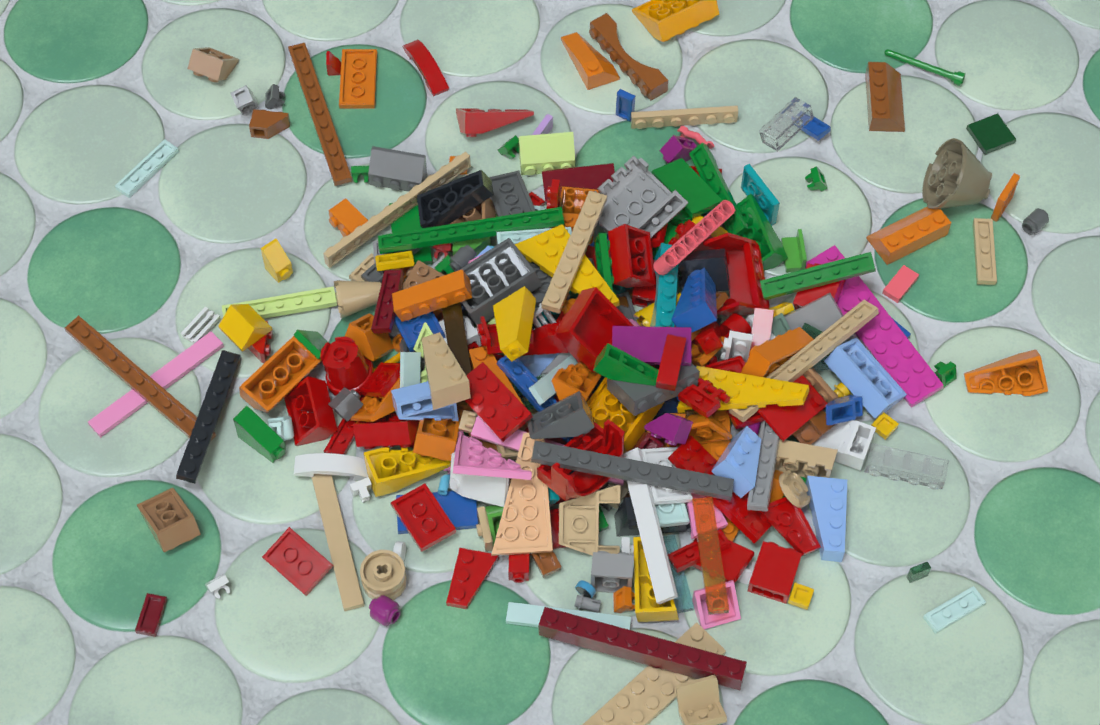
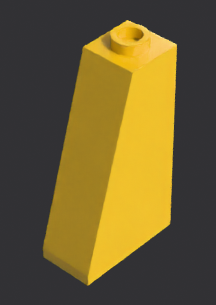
[493,286,536,362]

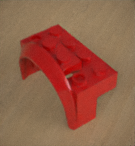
[537,419,625,501]

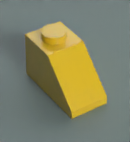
[261,238,293,283]

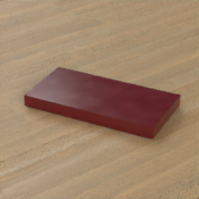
[542,163,615,205]

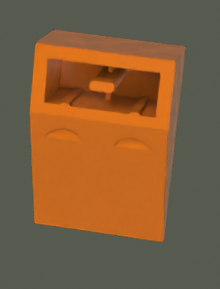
[556,186,599,244]

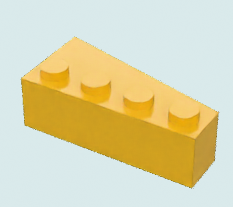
[633,537,679,622]

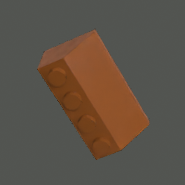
[865,62,905,132]

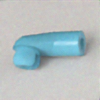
[438,474,450,495]

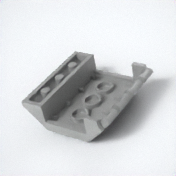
[594,156,688,238]

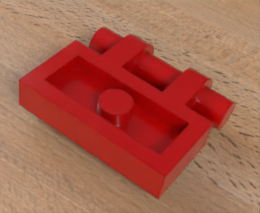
[678,378,730,418]

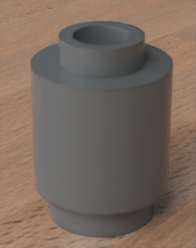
[1022,208,1049,235]
[449,245,477,272]

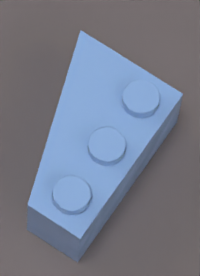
[391,381,459,421]
[711,426,761,498]

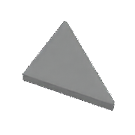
[784,293,858,345]

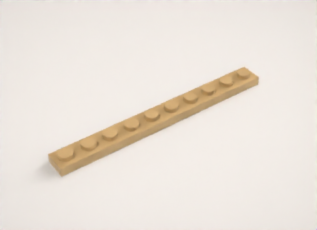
[323,152,471,268]
[729,300,879,422]

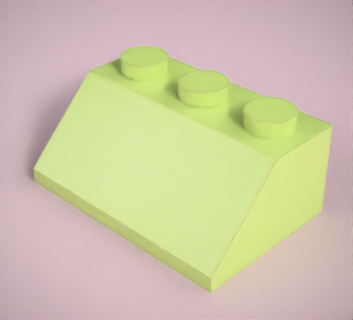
[519,132,575,175]

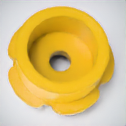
[834,382,851,398]

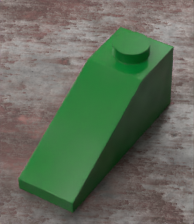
[593,343,659,386]

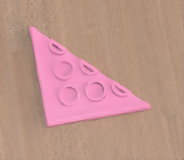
[453,430,532,480]

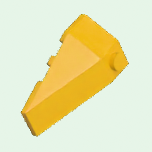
[363,448,451,497]

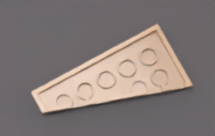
[491,433,553,556]

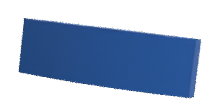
[826,395,863,425]

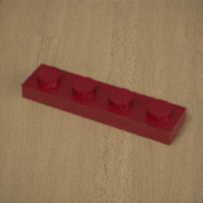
[371,269,404,334]

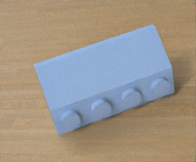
[824,337,907,418]

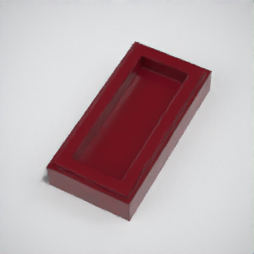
[135,593,168,637]

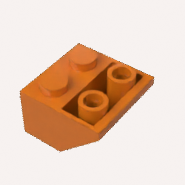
[345,313,394,361]

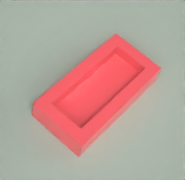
[882,265,919,303]

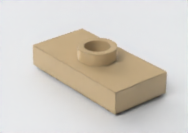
[476,506,493,552]

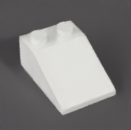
[449,452,509,507]

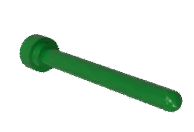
[884,49,966,87]

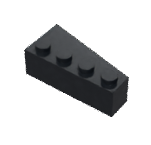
[417,170,494,228]

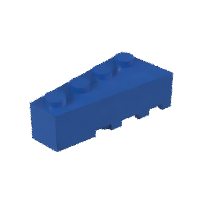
[672,268,717,333]

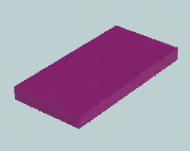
[612,326,691,366]

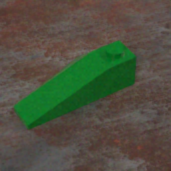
[737,194,788,271]

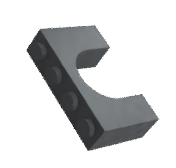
[607,363,700,416]

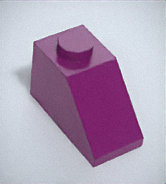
[659,135,697,163]

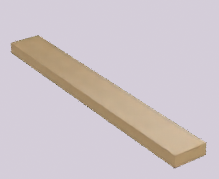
[312,474,364,611]

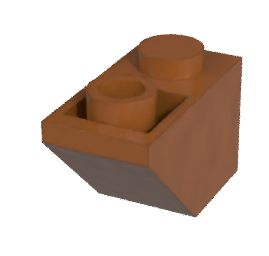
[249,109,290,139]

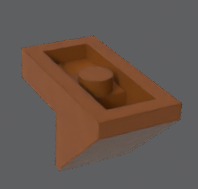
[792,410,835,445]

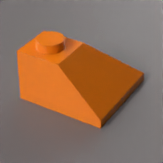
[687,413,732,444]

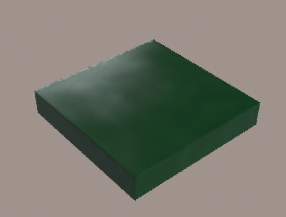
[966,113,1016,155]

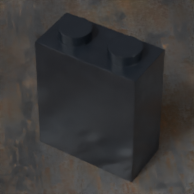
[678,248,730,292]

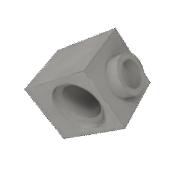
[230,85,259,114]

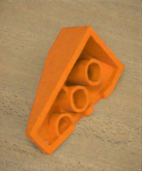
[561,32,620,90]
[964,349,1048,396]
[551,361,602,402]

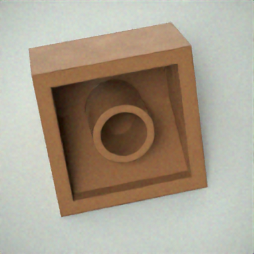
[187,47,239,83]

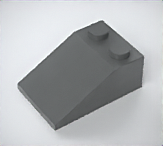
[527,391,594,439]

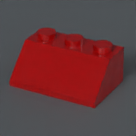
[608,224,656,288]
[284,376,337,446]
[353,412,419,449]

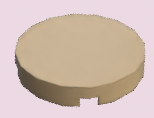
[779,470,811,508]

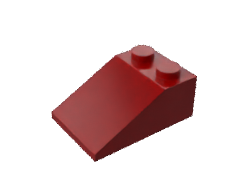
[757,375,827,441]

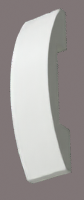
[294,453,368,481]

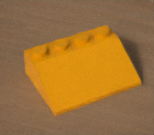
[632,0,719,42]
[587,377,665,454]

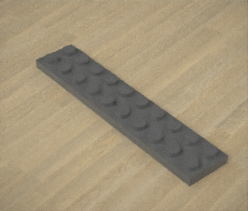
[489,170,570,308]

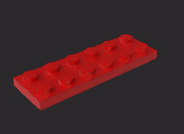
[667,435,771,544]

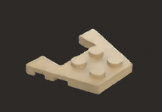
[559,485,620,556]

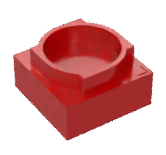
[555,287,634,372]

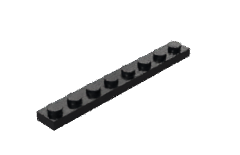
[176,350,241,484]

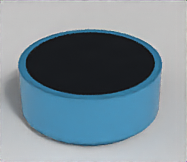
[575,580,596,598]

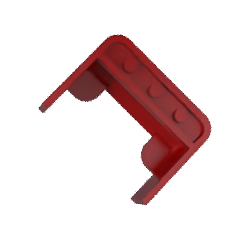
[703,233,770,317]

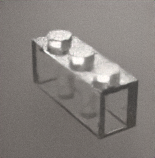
[759,97,814,151]

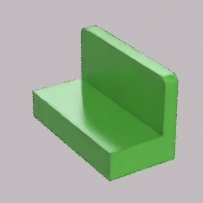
[781,229,807,273]

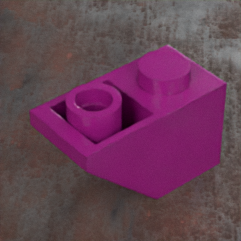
[644,413,693,446]

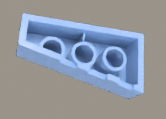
[805,476,847,562]

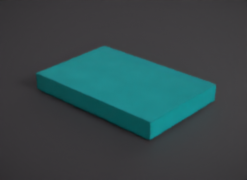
[741,164,780,226]

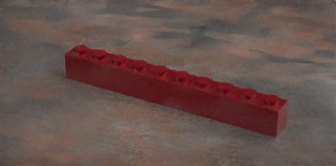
[538,607,747,691]

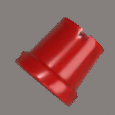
[320,336,375,396]

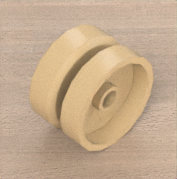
[360,550,407,600]

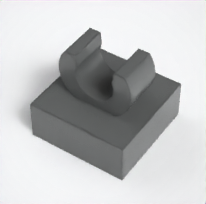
[265,84,285,109]

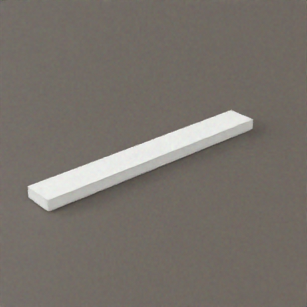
[622,447,678,604]

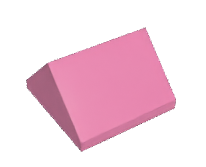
[692,580,741,629]

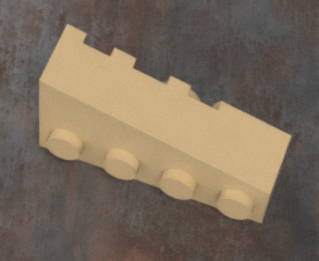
[422,332,470,410]
[775,439,838,479]

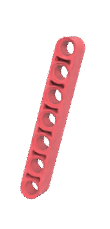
[653,200,735,275]

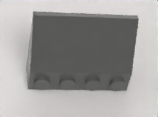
[458,238,542,325]

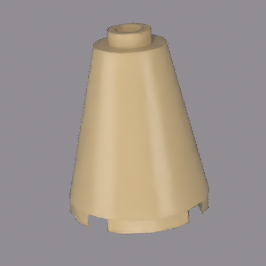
[334,280,381,318]

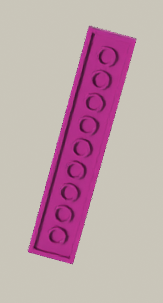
[805,245,944,408]

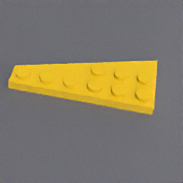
[515,225,619,307]
[677,366,809,413]

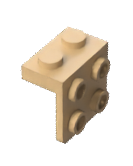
[676,675,727,725]

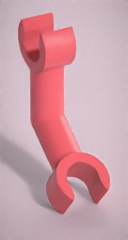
[677,126,715,149]

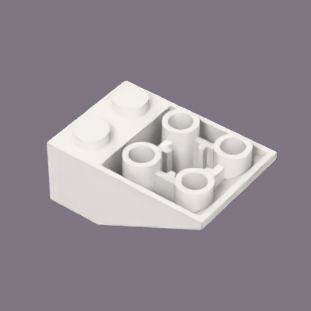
[811,420,876,471]

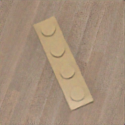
[973,218,997,285]

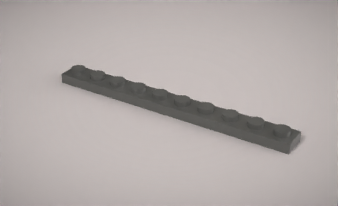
[531,441,734,500]

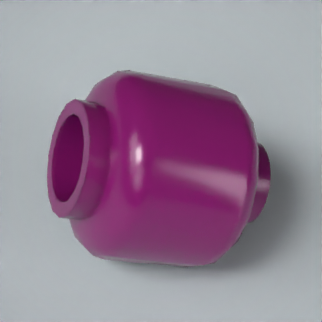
[369,595,401,626]

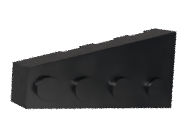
[614,497,691,537]

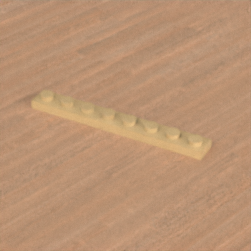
[541,191,607,314]

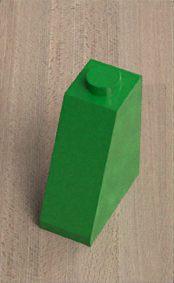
[233,405,286,463]

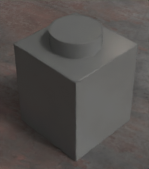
[328,387,364,422]

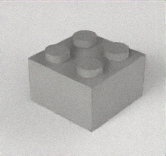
[591,551,634,593]

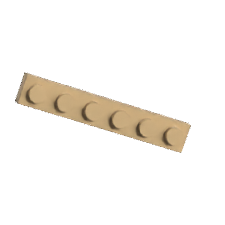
[631,106,738,129]

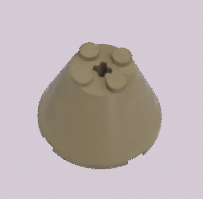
[922,138,992,209]

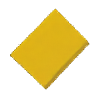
[218,304,273,352]

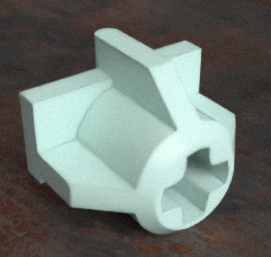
[268,416,294,441]

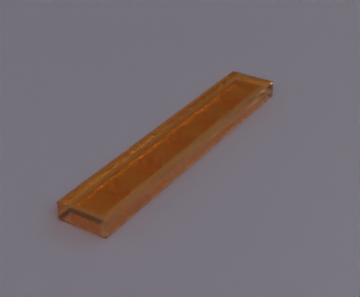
[692,497,729,615]

